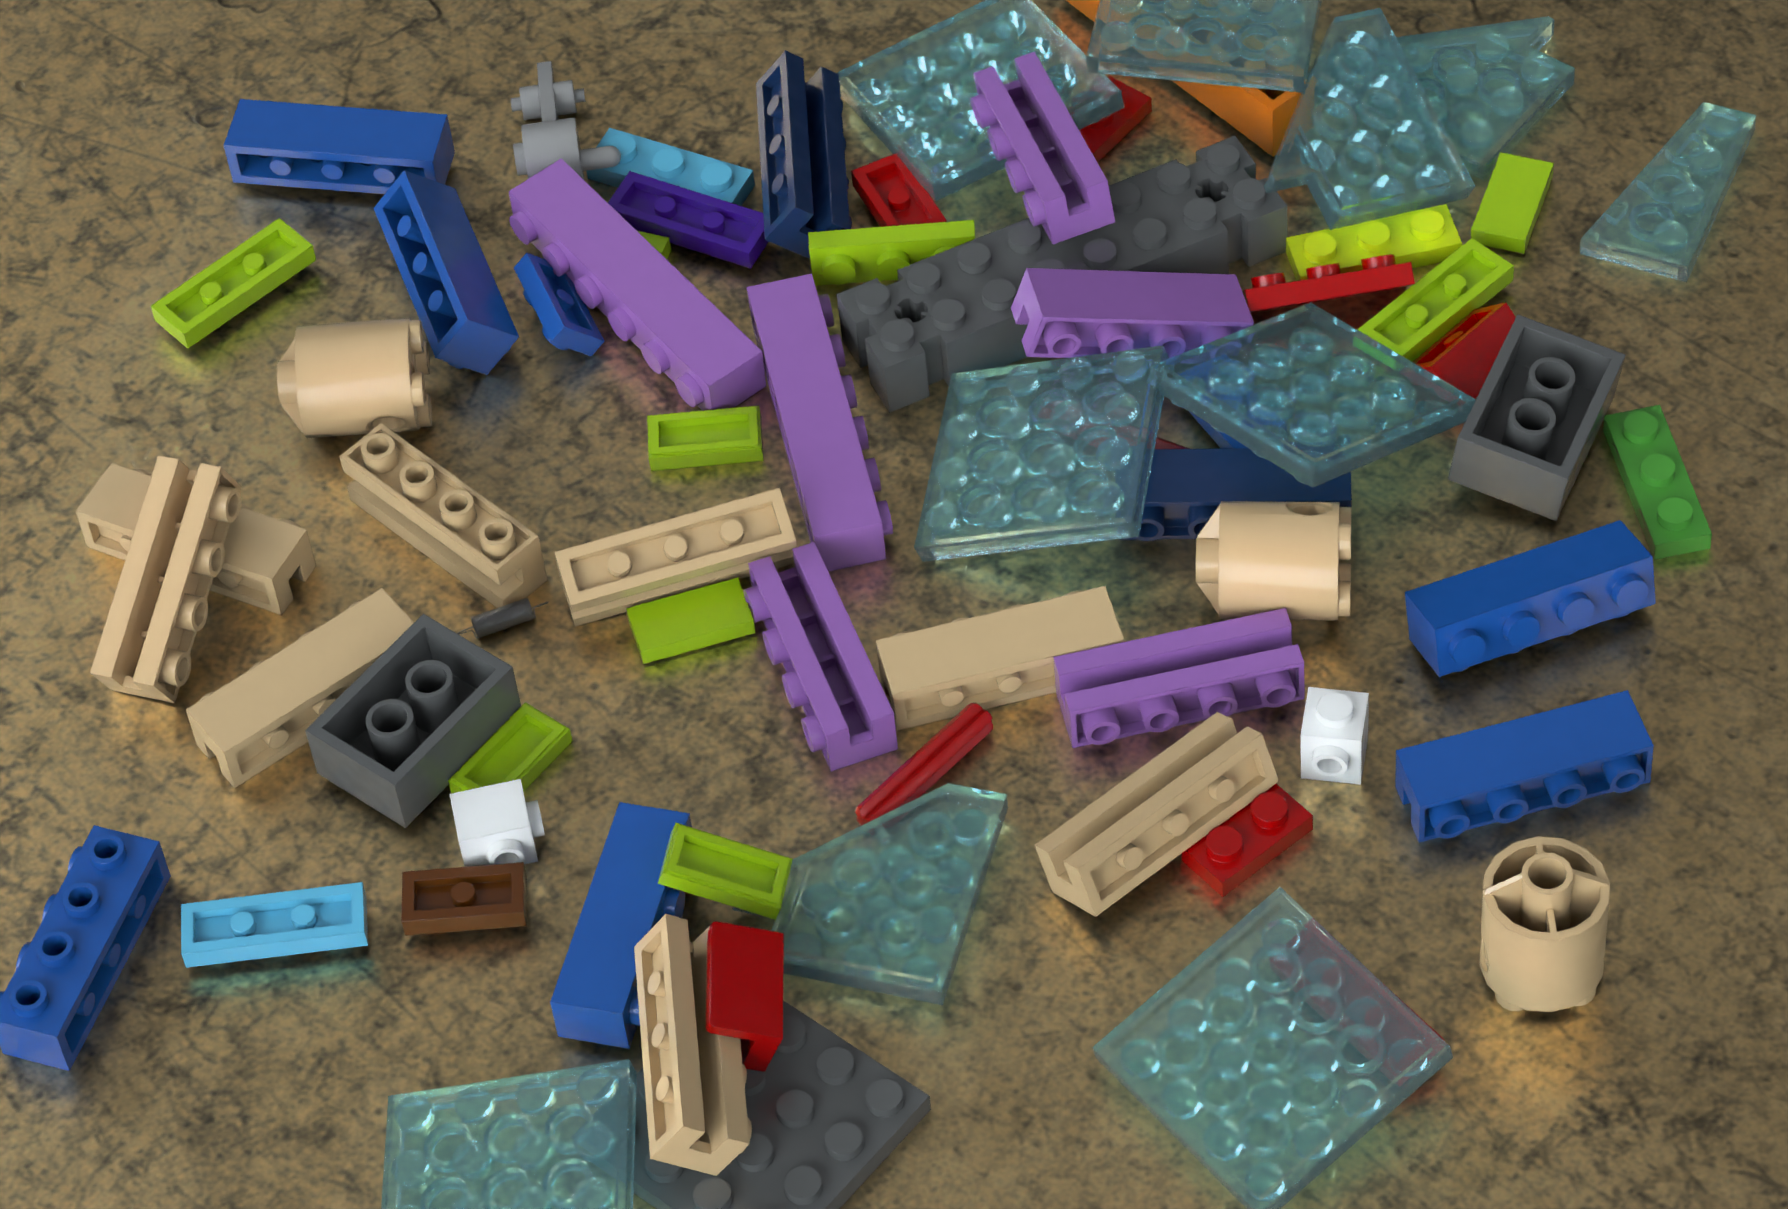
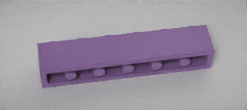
[509,158,767,410]
[747,273,893,572]

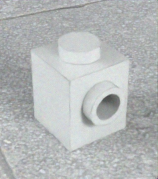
[1300,687,1369,785]
[449,779,545,867]

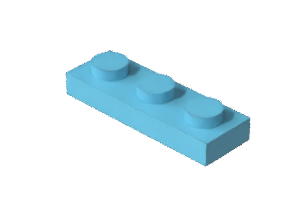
[586,128,755,206]
[181,882,368,968]

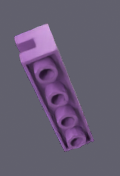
[970,52,1115,244]
[1011,268,1254,362]
[744,542,898,772]
[1053,608,1305,748]

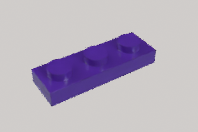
[608,171,769,268]

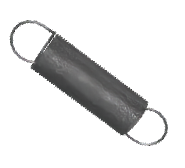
[457,598,549,639]

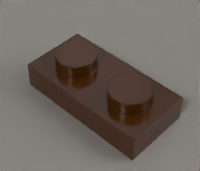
[401,862,527,936]

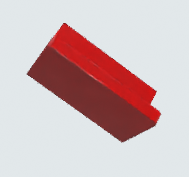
[1400,302,1516,421]
[706,921,784,1072]

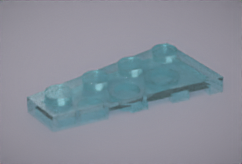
[1580,102,1756,282]

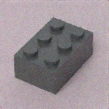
[1448,314,1626,521]
[305,614,521,828]

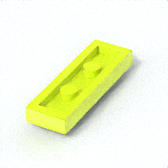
[1286,204,1462,281]

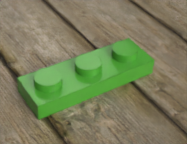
[1603,405,1712,560]

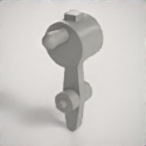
[511,61,621,181]

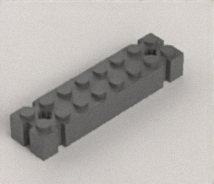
[837,136,1288,413]

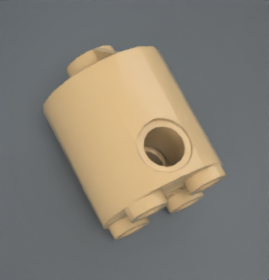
[277,318,432,438]
[1196,501,1352,620]
[1479,836,1610,1012]

